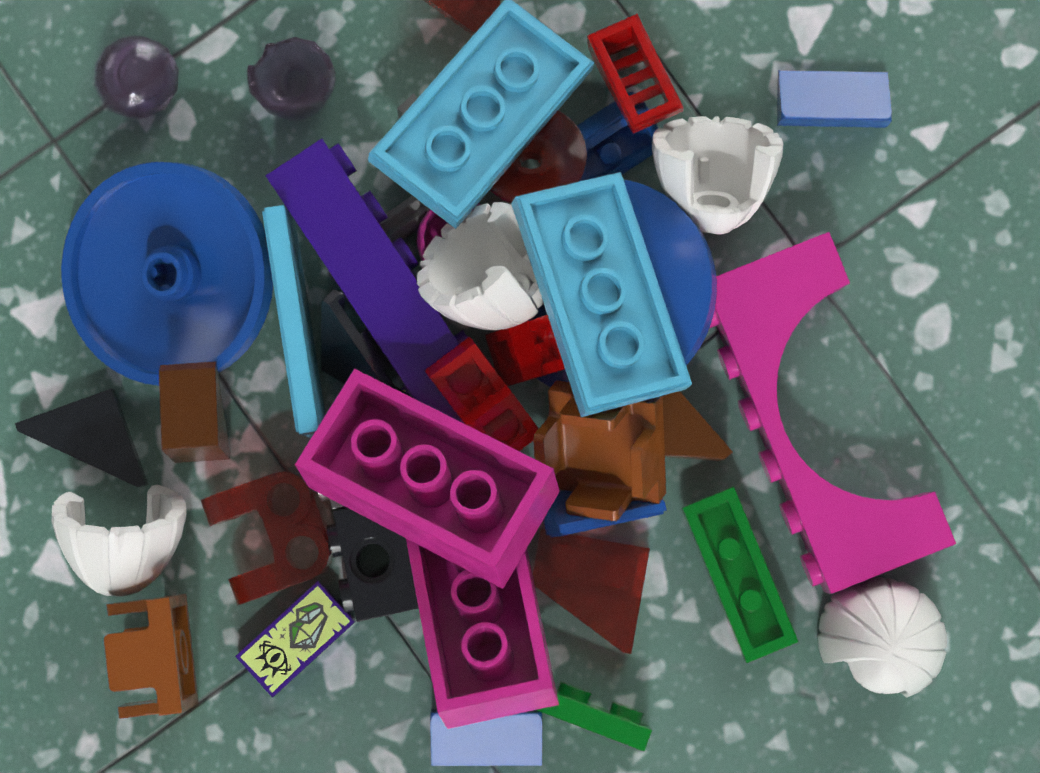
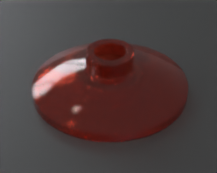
[490,111,587,203]

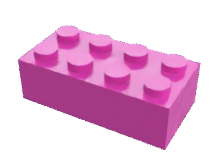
[295,369,560,589]
[406,539,559,729]

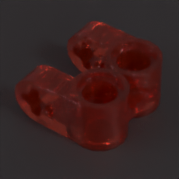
[201,471,333,606]

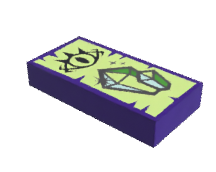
[235,581,356,698]

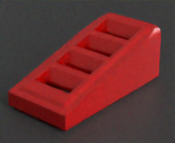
[587,14,684,134]

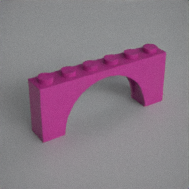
[710,232,956,594]

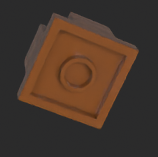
[533,380,666,521]
[104,594,199,719]

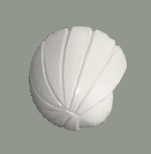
[652,116,783,235]
[417,202,544,330]
[52,485,186,596]
[817,577,947,698]

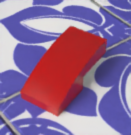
[485,315,565,386]
[424,336,539,451]

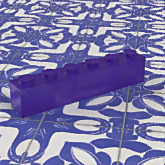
[265,138,468,423]

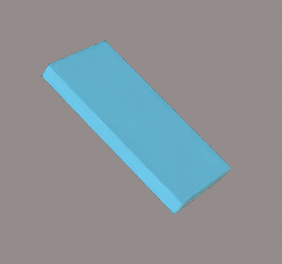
[368,0,594,229]
[511,172,692,417]
[262,205,326,438]

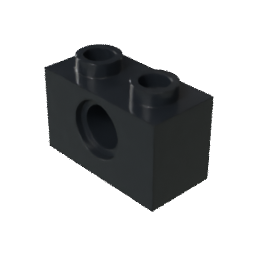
[326,508,419,622]

